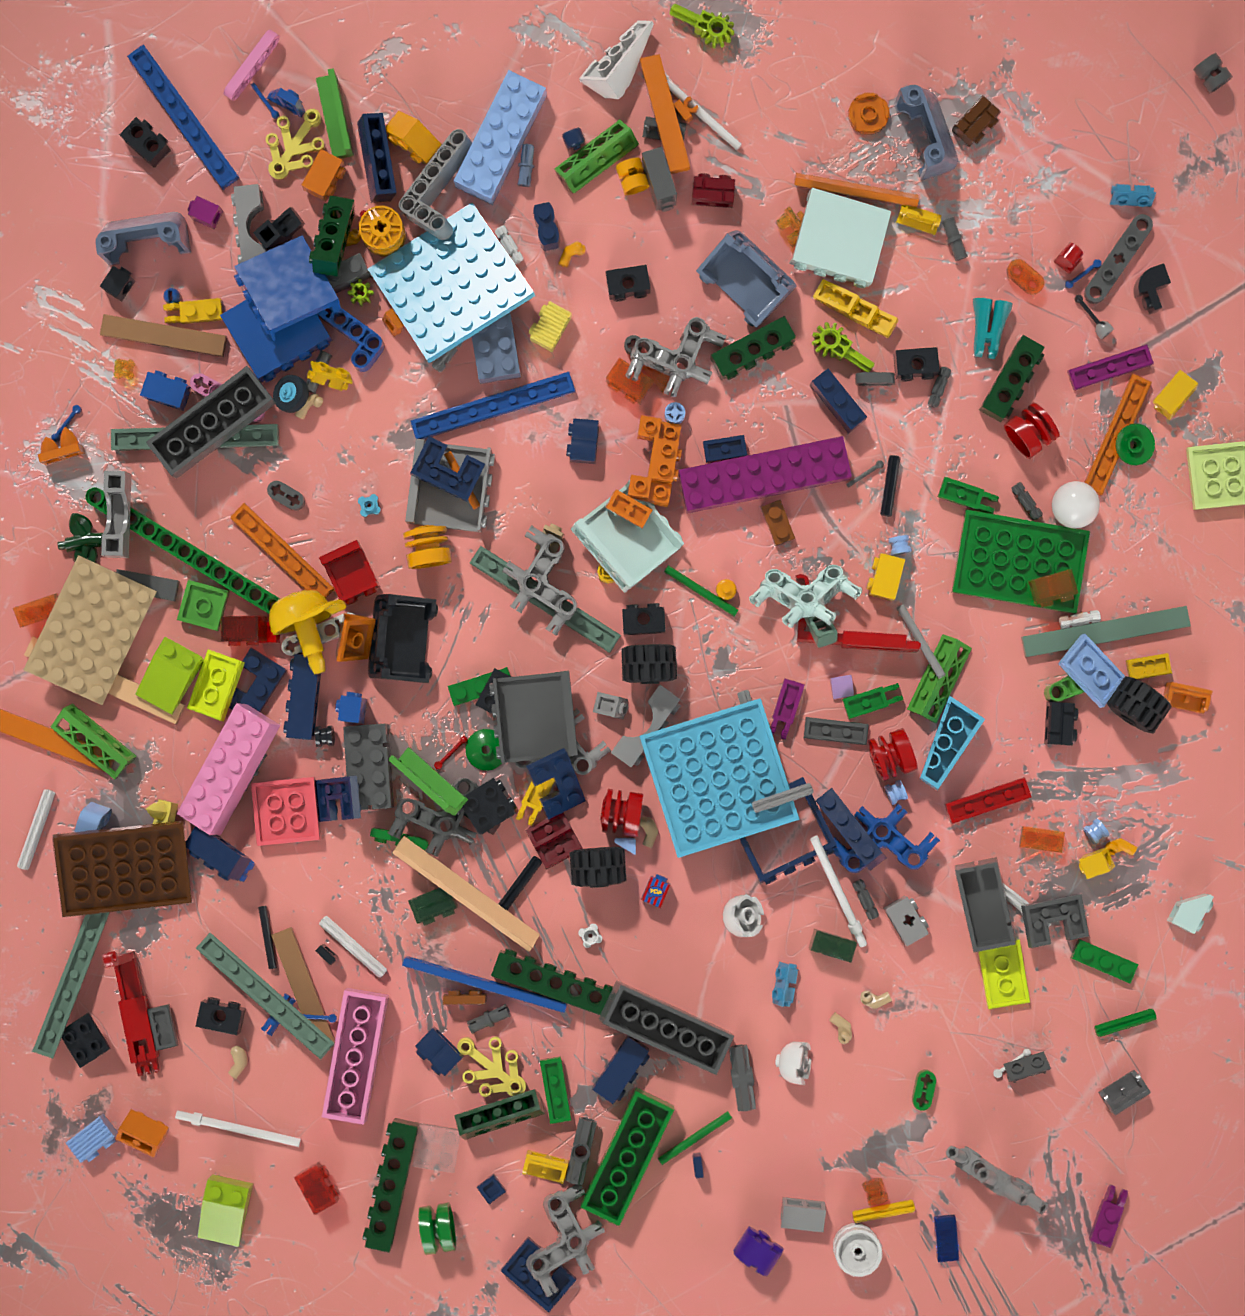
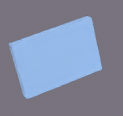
[1058,634,1125,708]

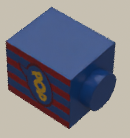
[641,874,670,908]

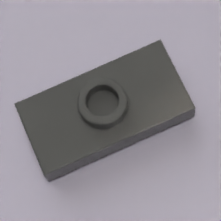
[147,1004,179,1051]

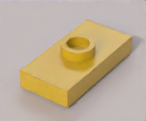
[1125,653,1172,679]

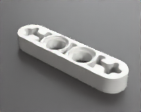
[281,612,355,656]

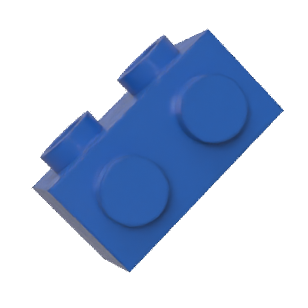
[140,370,191,411]
[335,692,367,724]

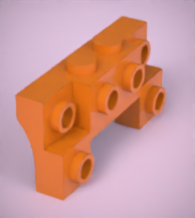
[627,415,682,507]

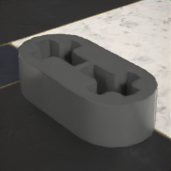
[855,372,895,386]
[267,481,305,511]

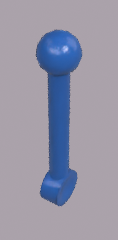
[250,82,279,119]
[1065,259,1102,289]
[51,405,81,442]
[303,1014,337,1023]

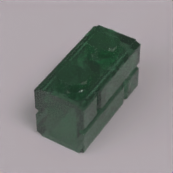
[408,887,458,926]
[809,929,857,963]

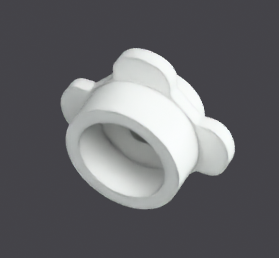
[578,924,603,948]

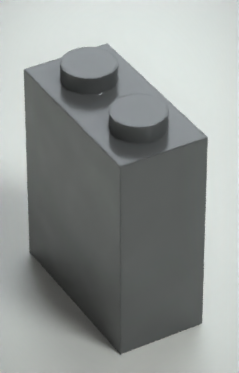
[642,147,677,212]

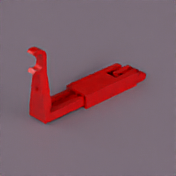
[795,574,921,653]
[103,951,160,1076]

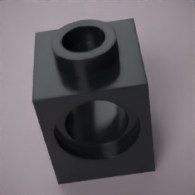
[100,266,135,302]

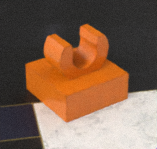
[673,96,699,124]
[382,308,404,337]

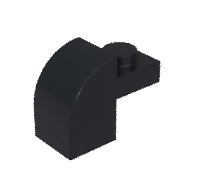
[253,207,305,250]
[1133,263,1171,315]

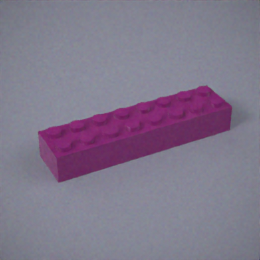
[678,436,852,514]

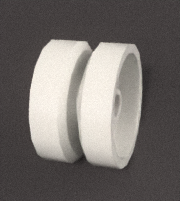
[833,1223,882,1277]

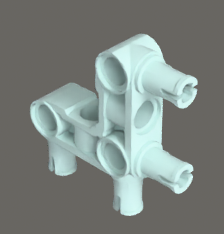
[749,565,863,628]

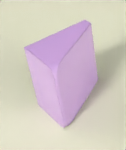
[830,675,854,699]

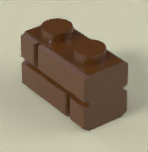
[952,95,1001,146]

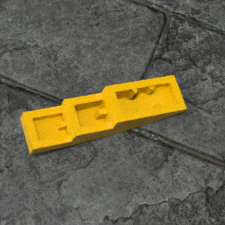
[813,279,899,339]

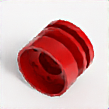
[1004,402,1060,459]
[868,728,918,781]
[600,789,643,837]

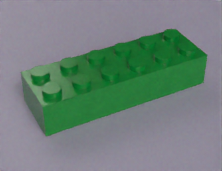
[581,1087,675,1226]

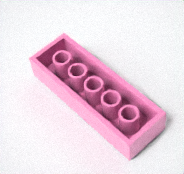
[177,703,280,835]
[322,988,389,1125]

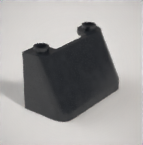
[368,594,438,683]

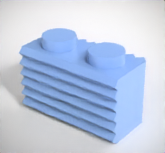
[66,1114,118,1163]

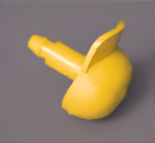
[269,590,346,675]

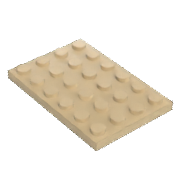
[23,555,157,705]

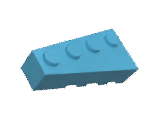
[920,696,985,790]

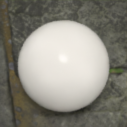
[1052,481,1100,529]

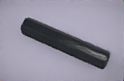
[880,455,900,517]
[499,856,542,910]

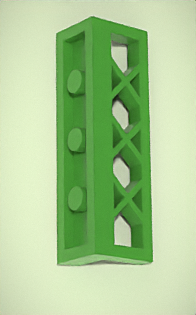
[316,68,354,158]
[554,120,639,194]
[907,634,972,723]
[50,704,137,780]
[388,747,468,816]

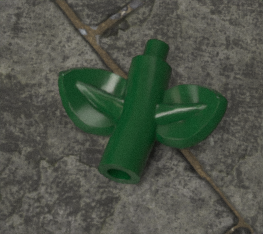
[58,513,103,563]

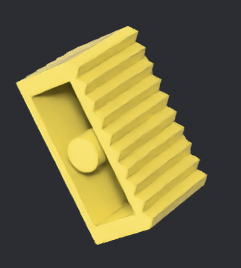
[529,301,572,352]

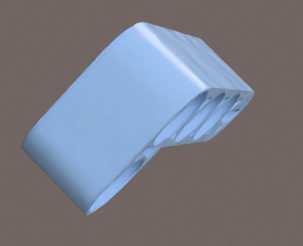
[74,802,112,832]

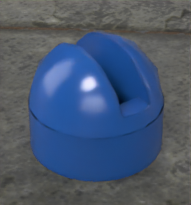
[163,288,181,304]

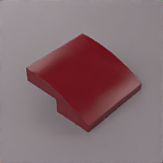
[525,812,583,869]

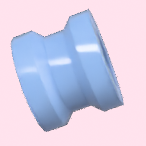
[664,402,685,424]
[888,535,912,556]
[884,780,908,805]
[1083,818,1109,845]

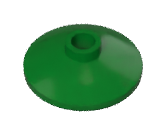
[1115,424,1155,465]
[466,729,502,771]

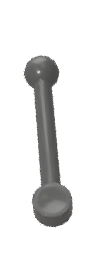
[846,460,884,488]

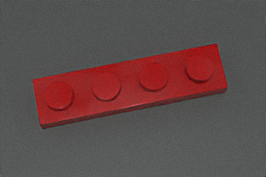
[944,777,1032,824]

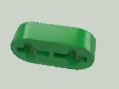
[912,1069,936,1111]

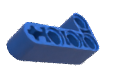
[316,307,385,372]

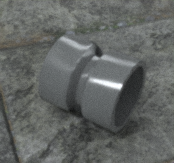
[1193,53,1233,93]

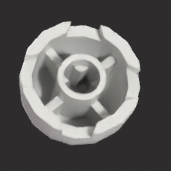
[723,895,764,937]
[776,1042,812,1085]

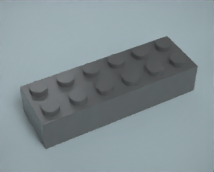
[146,366,276,479]
[599,980,734,1075]

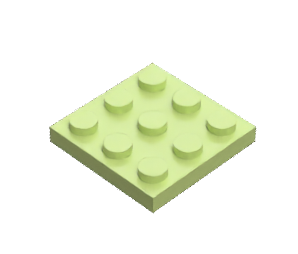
[1186,441,1245,510]

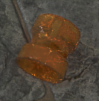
[862,1178,889,1206]

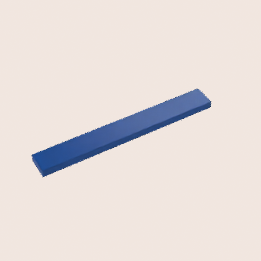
[127,44,239,190]
[410,372,575,439]
[402,956,567,1013]

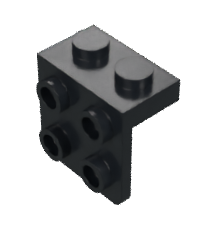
[462,777,517,834]

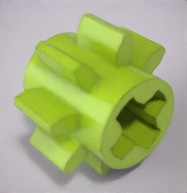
[347,279,374,307]

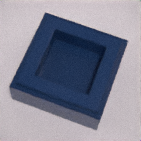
[692,1152,704,1179]
[476,1174,506,1204]

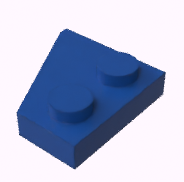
[267,88,305,118]

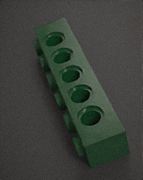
[491,948,613,1015]
[362,1118,420,1253]

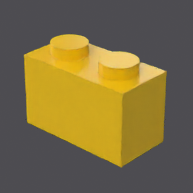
[866,553,905,601]

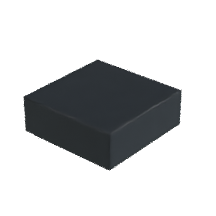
[315,944,338,965]

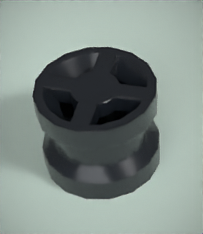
[315,726,335,747]

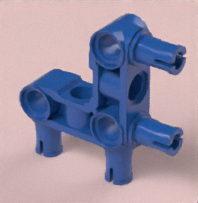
[834,804,940,874]

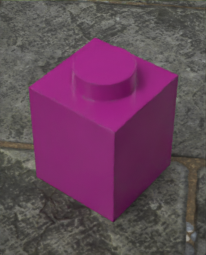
[188,196,223,230]

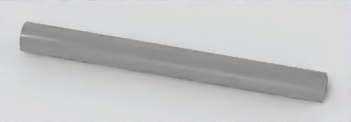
[897,604,946,679]

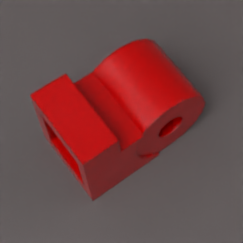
[1054,242,1083,274]

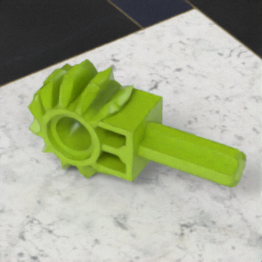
[669,4,735,48]
[812,322,874,372]

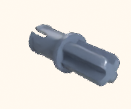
[518,144,534,187]

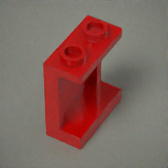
[319,540,380,606]

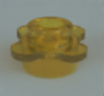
[113,359,135,380]

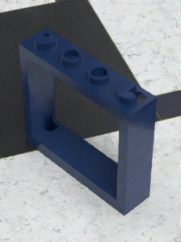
[739,777,837,885]

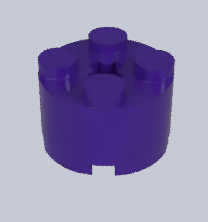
[733,1226,784,1276]

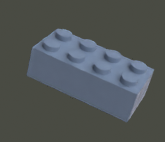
[472,312,521,384]

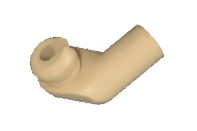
[295,393,323,419]
[639,816,658,848]
[860,991,892,1009]
[829,1012,852,1044]
[228,1046,248,1079]

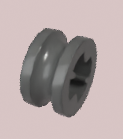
[624,335,643,354]

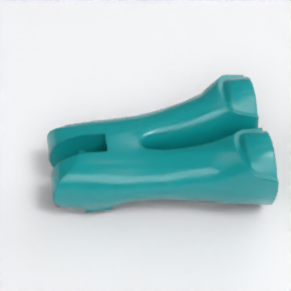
[973,298,1013,359]

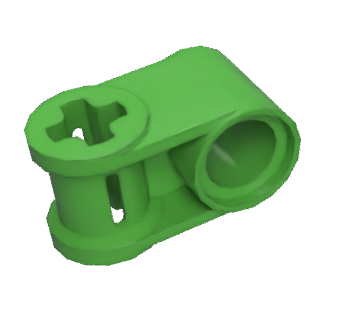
[1044,675,1084,702]

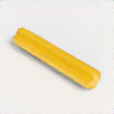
[852,1200,915,1223]

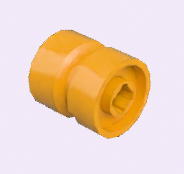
[615,157,650,196]

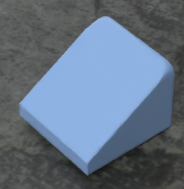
[615,838,636,855]

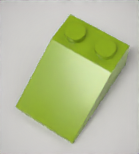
[135,637,204,715]
[197,1174,254,1247]

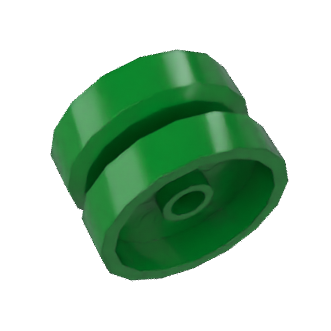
[418,1202,456,1255]

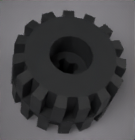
[621,644,677,684]
[1107,676,1172,734]
[569,847,627,888]

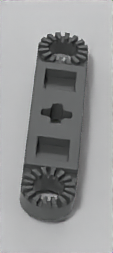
[1084,214,1153,304]

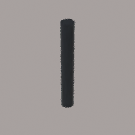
[258,905,277,969]

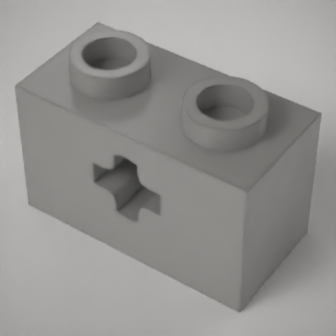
[883,896,929,946]

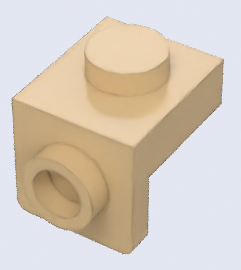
[535,523,565,554]

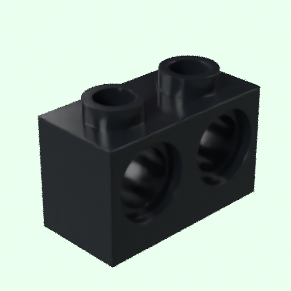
[119,117,171,168]

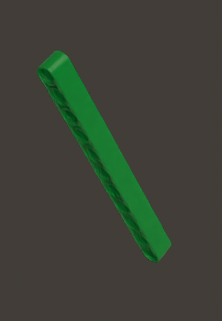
[85,487,280,614]

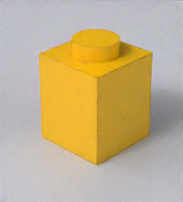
[1079,847,1115,879]

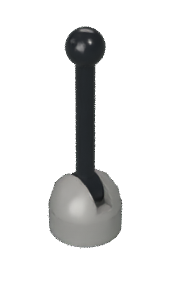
[1075,295,1114,339]

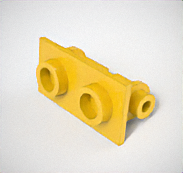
[896,205,942,235]
[307,361,353,391]

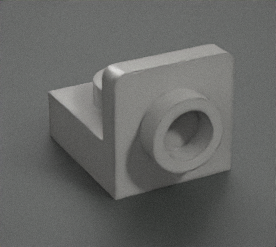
[593,692,628,719]

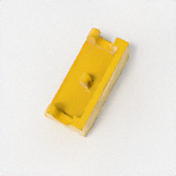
[1153,370,1198,421]
[522,1150,569,1184]

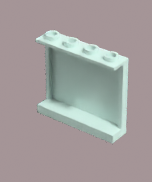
[789,188,891,288]
[571,480,684,593]

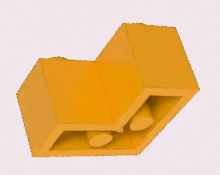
[385,110,442,165]

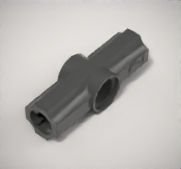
[729,1044,756,1111]
[565,1117,597,1185]

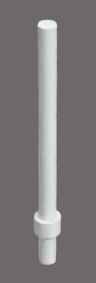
[665,73,742,150]
[810,836,867,947]
[175,1110,301,1147]

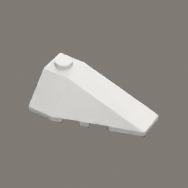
[579,21,654,99]

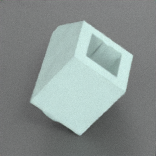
[1167,893,1214,934]

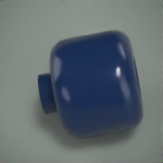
[562,127,585,150]

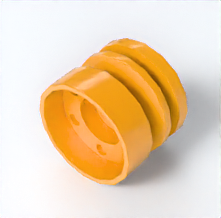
[359,206,406,257]
[403,525,452,569]

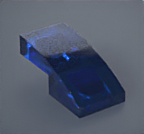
[934,1215,959,1262]

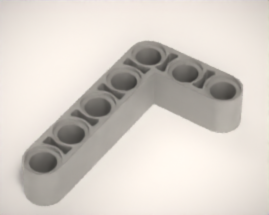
[399,129,473,240]

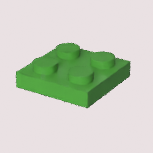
[177,580,230,631]

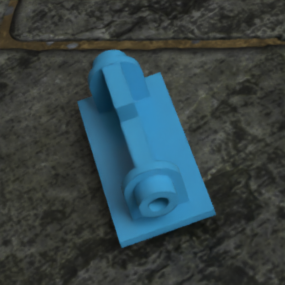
[1110,184,1156,207]
[772,961,799,1007]

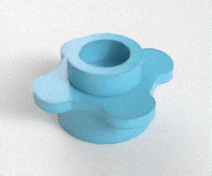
[358,494,381,517]

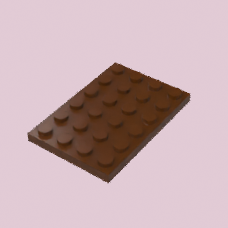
[52,821,192,917]

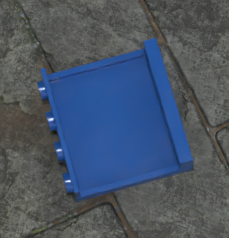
[234,235,341,341]
[220,300,333,383]

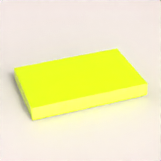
[187,649,245,722]
[978,939,1030,1009]

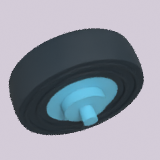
[273,375,309,413]

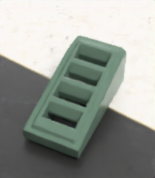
[804,616,838,648]

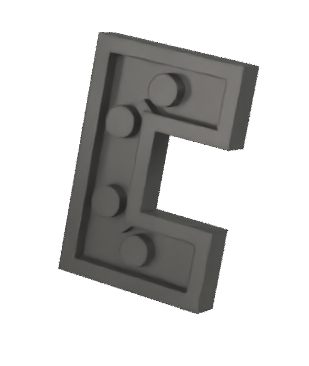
[1021,894,1089,948]

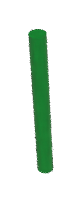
[664,565,738,616]
[658,1111,732,1165]

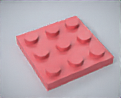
[251,777,321,846]

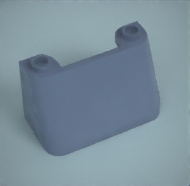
[894,85,958,181]
[95,212,191,265]
[696,230,797,328]

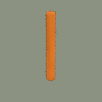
[444,451,480,510]

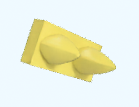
[146,799,178,824]

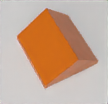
[336,613,376,662]

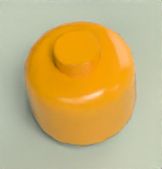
[716,579,737,601]

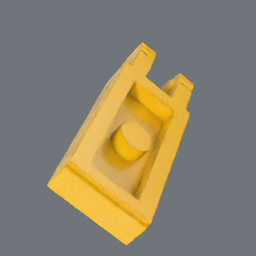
[163,298,223,324]
[516,778,555,826]

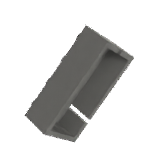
[343,724,394,810]
[955,857,1016,952]

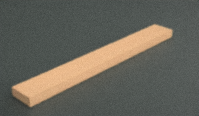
[24,636,186,724]
[392,836,540,952]

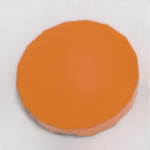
[848,93,889,135]

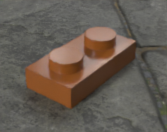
[761,499,795,546]
[443,990,487,1005]

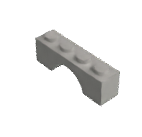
[231,184,269,264]
[101,471,131,558]
[611,685,681,767]

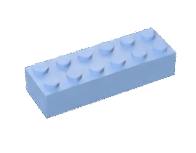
[454,70,547,205]

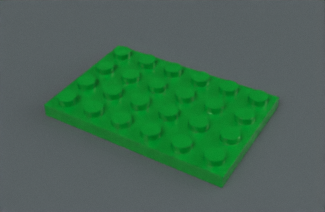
[952,510,1090,614]

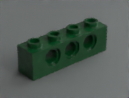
[309,195,355,277]
[710,316,796,380]
[979,335,1045,422]
[454,1089,545,1140]

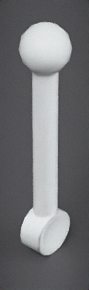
[993,1049,1031,1078]

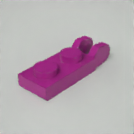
[770,678,805,740]
[1089,1185,1128,1248]

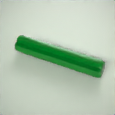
[1094,1009,1157,1037]

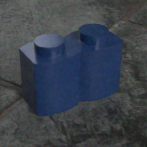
[533,202,560,251]
[566,418,599,464]
[415,1026,464,1076]

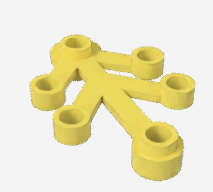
[266,109,325,180]
[457,1036,526,1097]

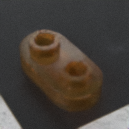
[1006,259,1045,295]

